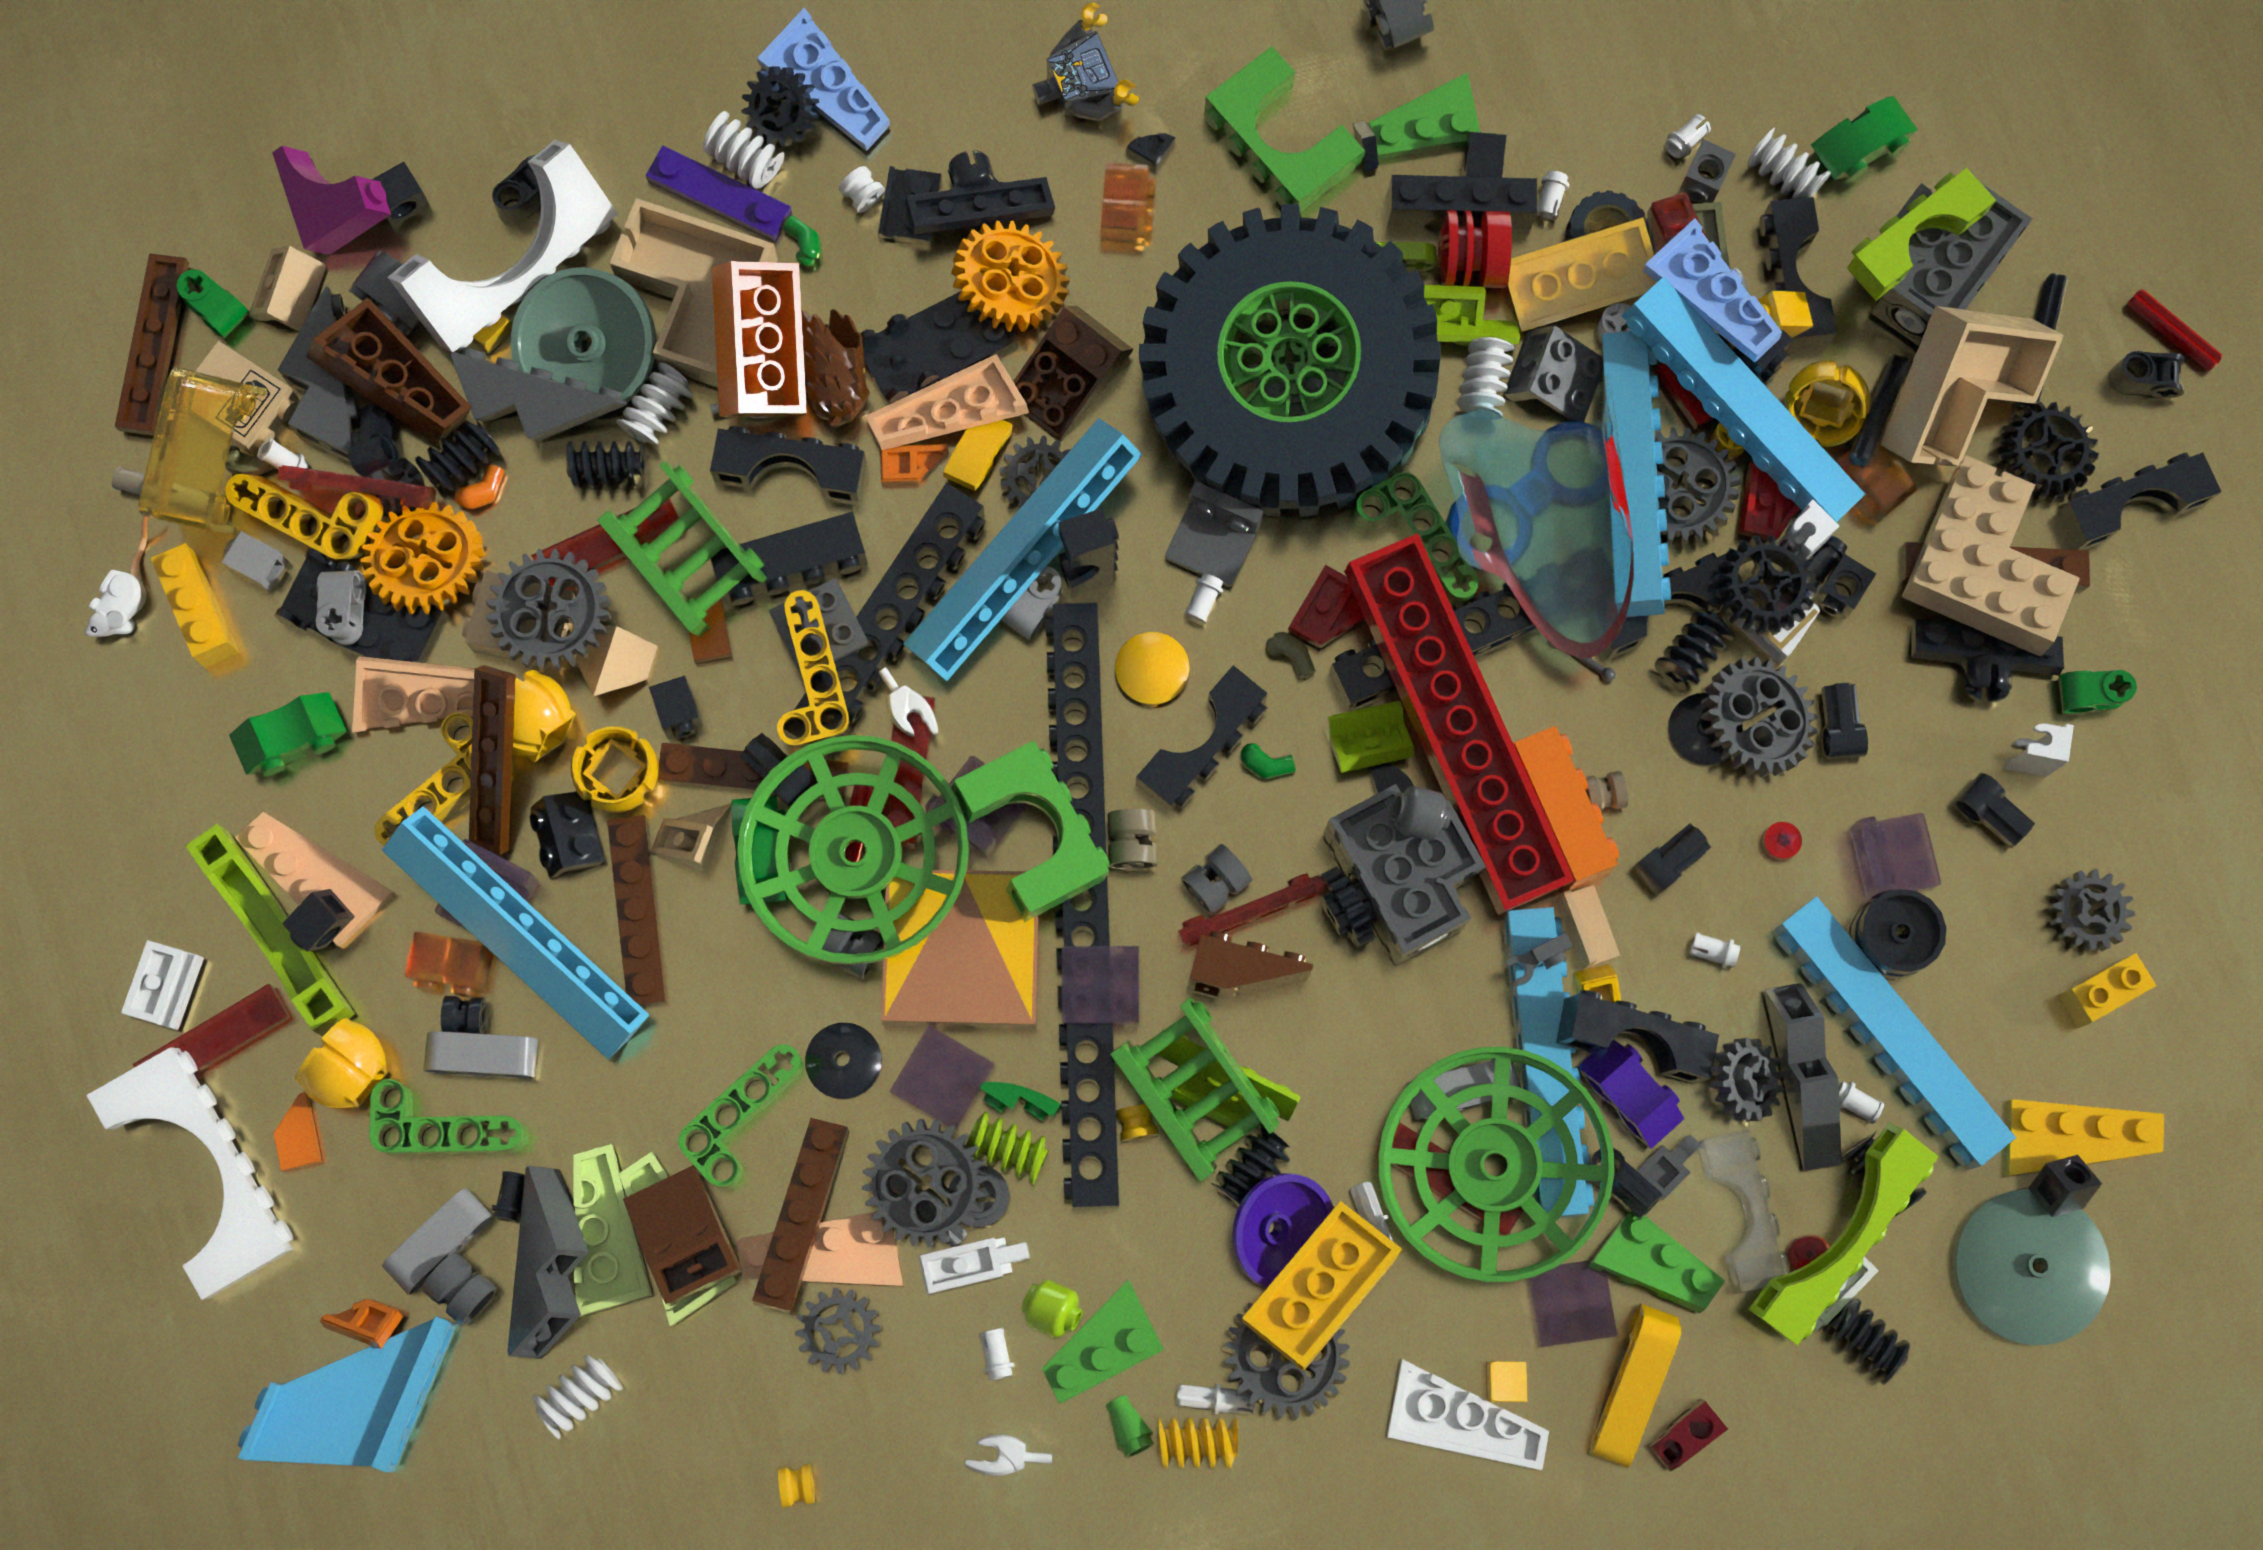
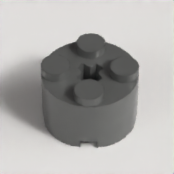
[1363,0,1434,50]
[348,250,420,336]

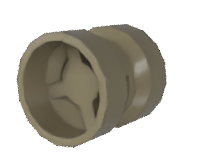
[1585,771,1628,811]

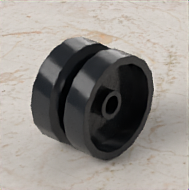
[1850,889,1947,980]

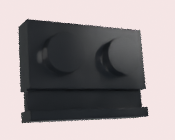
[878,166,942,246]

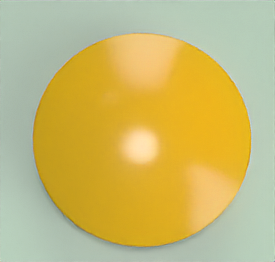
[1115,632,1189,707]

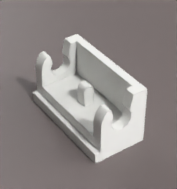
[1776,500,1839,561]
[2005,723,2074,777]

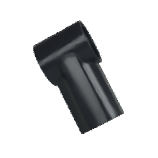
[348,403,399,477]
[1821,683,1868,759]
[740,733,817,807]
[1955,773,2035,848]
[1632,823,1711,896]
[1590,1148,1663,1220]

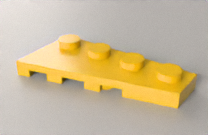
[2005,1099,2164,1177]

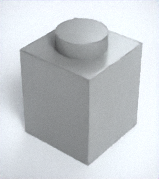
[221,531,289,593]

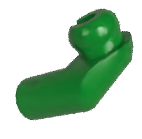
[783,215,821,267]
[1241,743,1296,779]

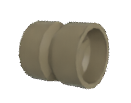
[1107,809,1157,870]

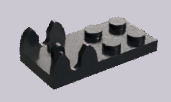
[860,291,1019,405]
[274,548,446,663]

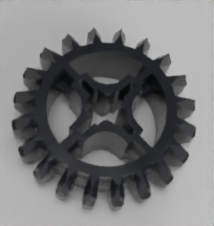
[1996,401,2099,500]
[1714,535,1817,636]

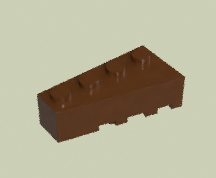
[306,298,472,445]

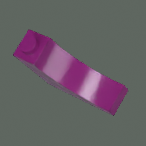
[272,146,391,255]

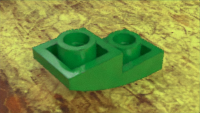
[979,1082,1061,1121]

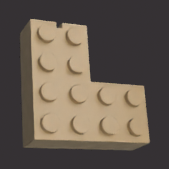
[610,198,778,387]
[1880,306,2064,466]
[1902,455,2080,657]

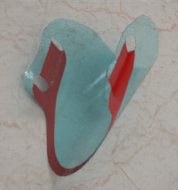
[1439,375,1634,658]

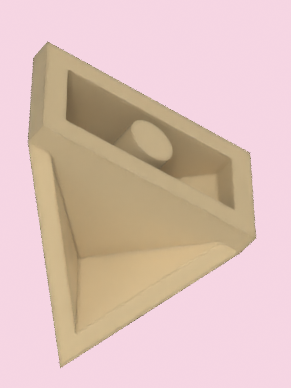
[575,626,659,696]
[650,804,731,873]

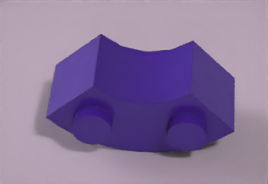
[1578,1039,1684,1149]

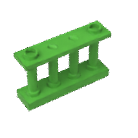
[597,461,767,637]
[1111,996,1280,1181]

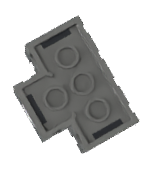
[1871,182,2033,346]
[1323,784,1486,965]

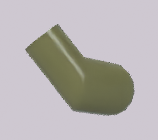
[221,446,275,476]
[1266,632,1316,678]

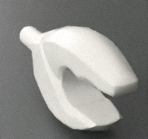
[878,667,938,737]
[964,1434,1053,1476]

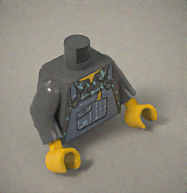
[1032,3,1139,121]

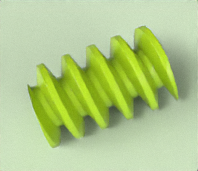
[965,1111,1050,1185]

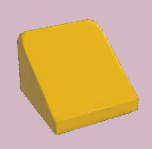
[473,314,512,354]
[1574,964,1621,1003]
[1487,1361,1527,1402]

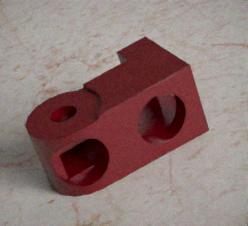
[1649,1398,1728,1472]

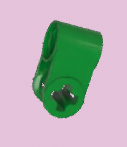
[177,269,250,339]
[2058,670,2137,714]

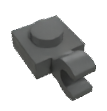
[1504,933,1573,986]
[1636,1134,1701,1200]

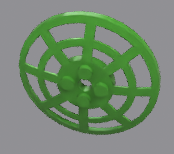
[737,735,969,965]
[1378,1047,1614,1282]

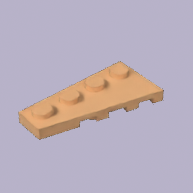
[352,656,511,733]
[736,1211,904,1287]

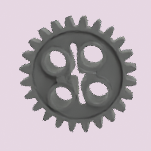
[1655,427,1740,546]
[486,549,611,671]
[1701,657,1818,778]
[862,1119,989,1247]
[1222,1302,1350,1421]

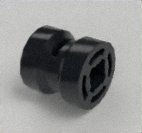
[441,996,487,1034]

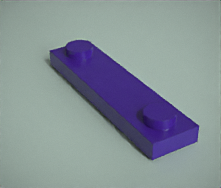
[645,145,792,241]

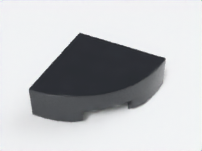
[1353,121,1379,171]
[1126,133,1175,171]
[1368,763,1414,794]

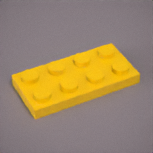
[1508,217,1657,332]
[1242,1201,1402,1372]

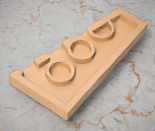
[865,354,1029,450]
[235,812,396,947]

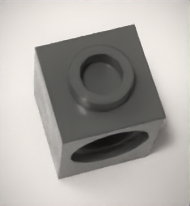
[1679,139,1736,203]

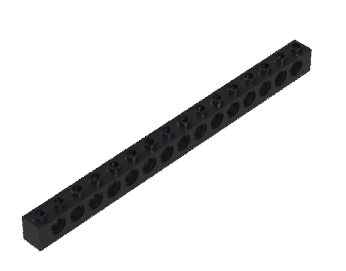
[1045,602,1119,1210]

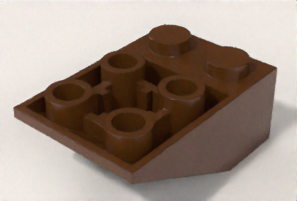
[1013,306,1134,440]
[1187,931,1314,999]
[623,1165,743,1306]

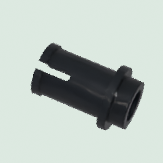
[1805,535,1847,584]
[491,1171,525,1222]

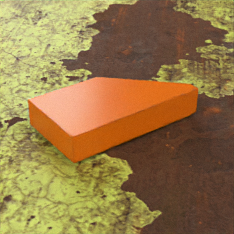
[880,444,949,485]
[689,598,732,664]
[274,1092,322,1172]
[319,1298,403,1349]

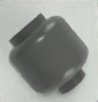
[1391,786,1451,840]

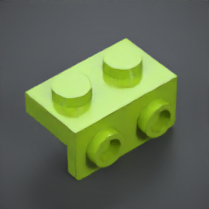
[1328,701,1414,773]

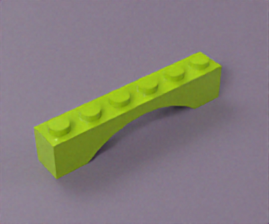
[185,824,355,1036]
[1749,1122,1939,1346]

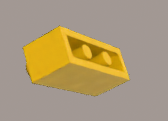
[150,543,239,668]

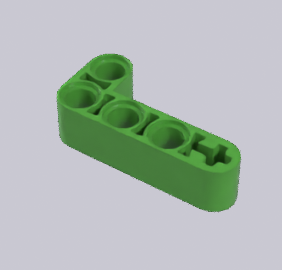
[1353,472,1479,607]
[678,1044,804,1190]
[369,1079,528,1156]

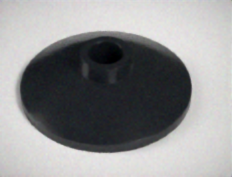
[1668,693,1743,766]
[805,1023,882,1099]

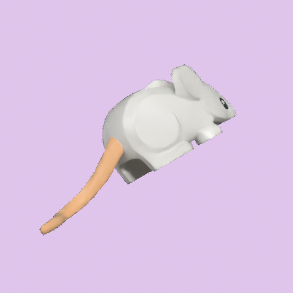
[85,508,150,637]

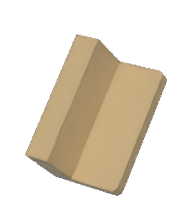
[249,246,326,331]
[1557,885,1621,970]

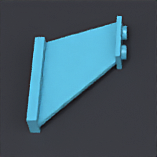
[238,1316,457,1473]

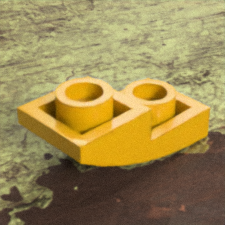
[943,420,1013,491]

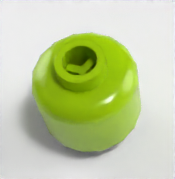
[1022,1280,1083,1338]

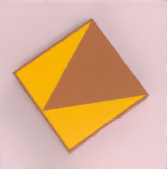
[881,870,1039,1030]

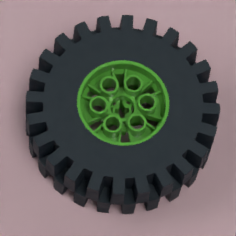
[1139,204,1441,517]

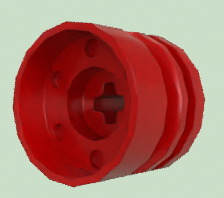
[1437,210,1512,288]

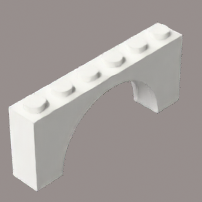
[387,139,618,353]
[86,1047,293,1300]

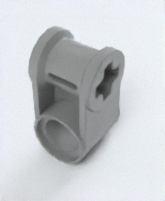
[1000,566,1061,640]
[315,570,366,645]

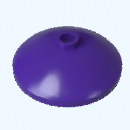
[1232,1173,1334,1288]

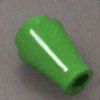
[1106,1395,1154,1458]

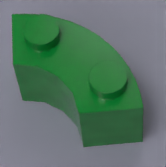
[1811,96,1918,180]
[229,692,347,776]
[731,795,792,905]

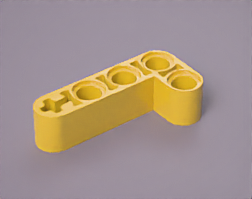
[225,474,383,560]
[777,590,849,747]
[374,712,473,846]
[1590,1303,1681,1468]

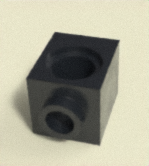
[1463,131,1507,177]
[371,162,429,226]
[1814,554,1877,619]
[649,675,703,738]
[282,889,355,952]
[2028,1155,2102,1217]

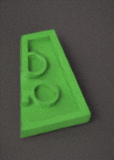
[1369,72,1480,160]
[1587,1211,1725,1313]
[1042,1279,1164,1404]

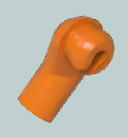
[455,464,505,509]

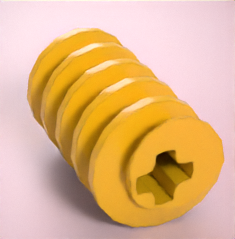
[1158,1418,1238,1469]

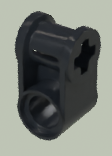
[492,155,541,225]
[2109,351,2185,398]

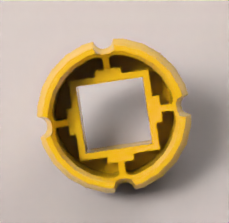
[1784,360,1870,447]
[513,670,576,763]
[570,726,659,813]
[295,1018,388,1109]

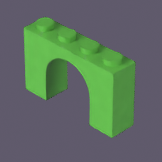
[1204,46,1365,212]
[951,740,1110,922]

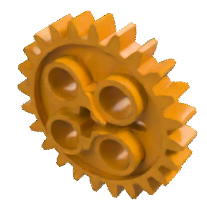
[951,221,1070,332]
[360,501,485,614]

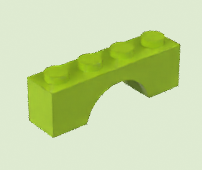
[1847,167,1996,301]

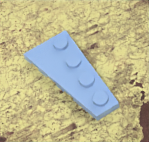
[757,7,890,151]
[1644,218,1782,362]

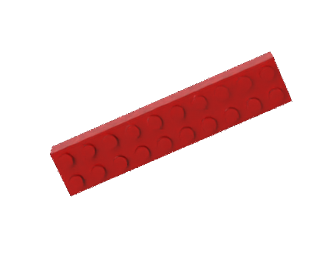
[1344,533,1575,915]

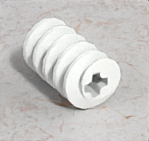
[703,111,784,188]
[1747,127,1831,199]
[1458,337,1515,420]
[616,362,694,445]
[533,1354,623,1439]

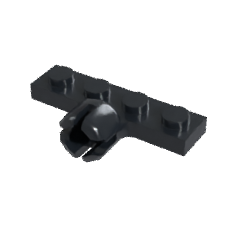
[905,150,1055,235]
[1911,619,2064,703]

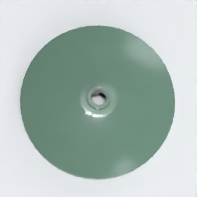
[511,267,657,414]
[1952,1189,2110,1346]

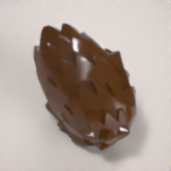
[801,309,870,427]

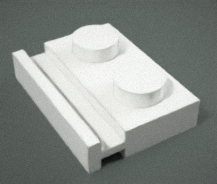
[121,940,204,1031]

